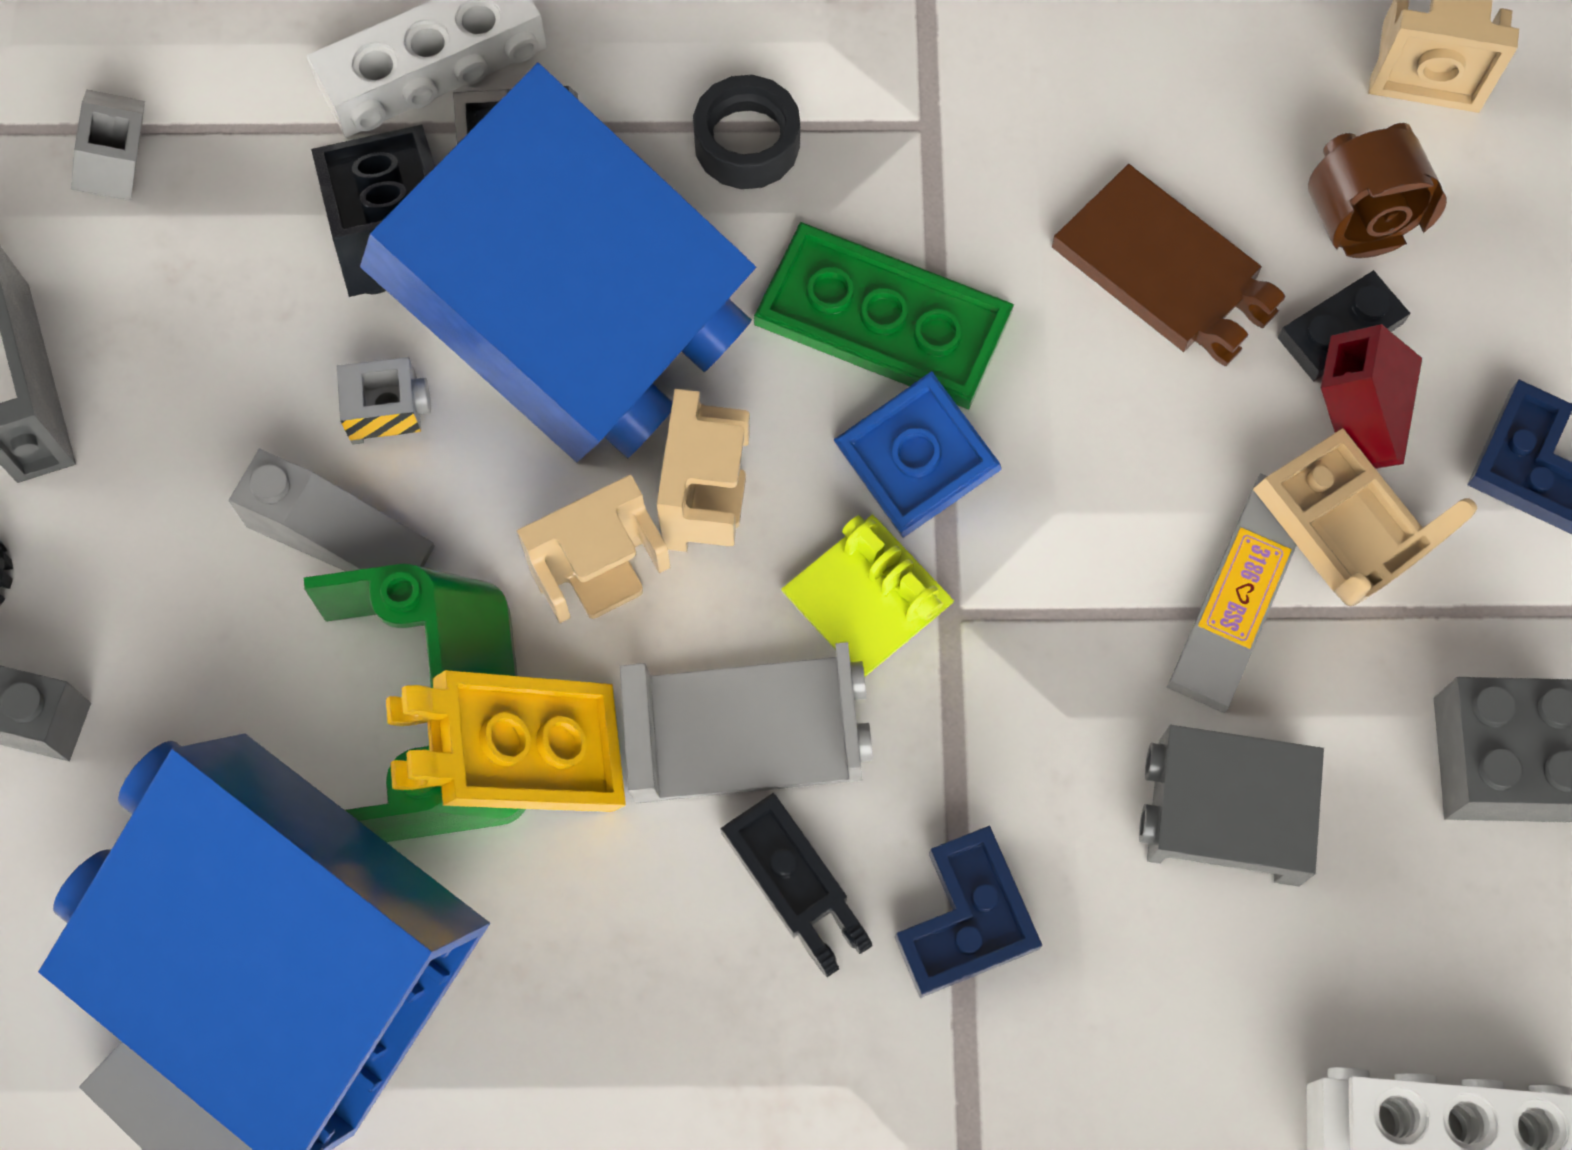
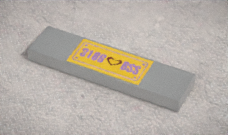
[1167,473,1297,713]

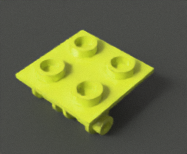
[781,514,954,677]

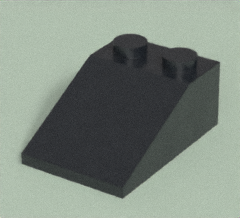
[311,124,436,297]

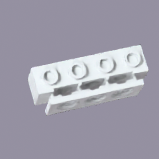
[1306,1067,1572,1150]

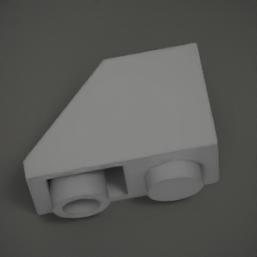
[71,89,145,200]

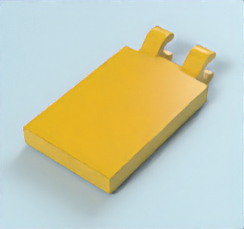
[386,670,626,812]

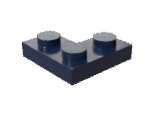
[1467,379,1572,534]
[895,825,1043,998]

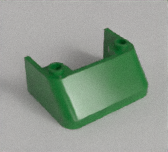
[303,564,526,842]

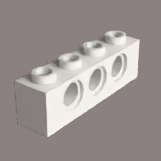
[307,0,547,138]

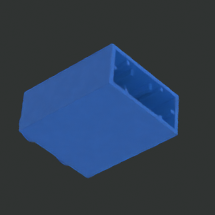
[360,62,757,463]
[38,733,490,1150]

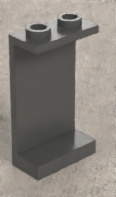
[0,246,76,483]

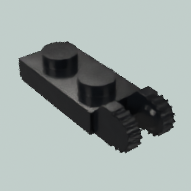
[720,792,873,978]

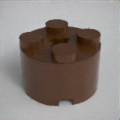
[1308,123,1447,258]

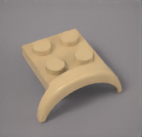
[1253,428,1477,607]

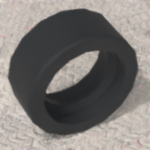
[693,75,801,189]

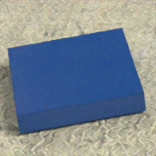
[834,371,1002,538]

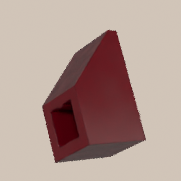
[1321,324,1422,469]

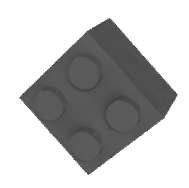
[1433,677,1572,822]

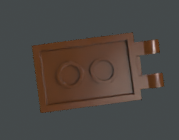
[1052,164,1286,366]

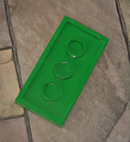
[754,222,1014,410]

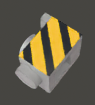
[337,357,431,445]

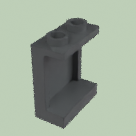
[1139,725,1324,887]

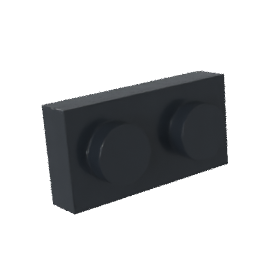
[1277,270,1411,382]

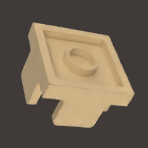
[1368,0,1519,113]
[657,389,750,552]
[516,474,670,623]

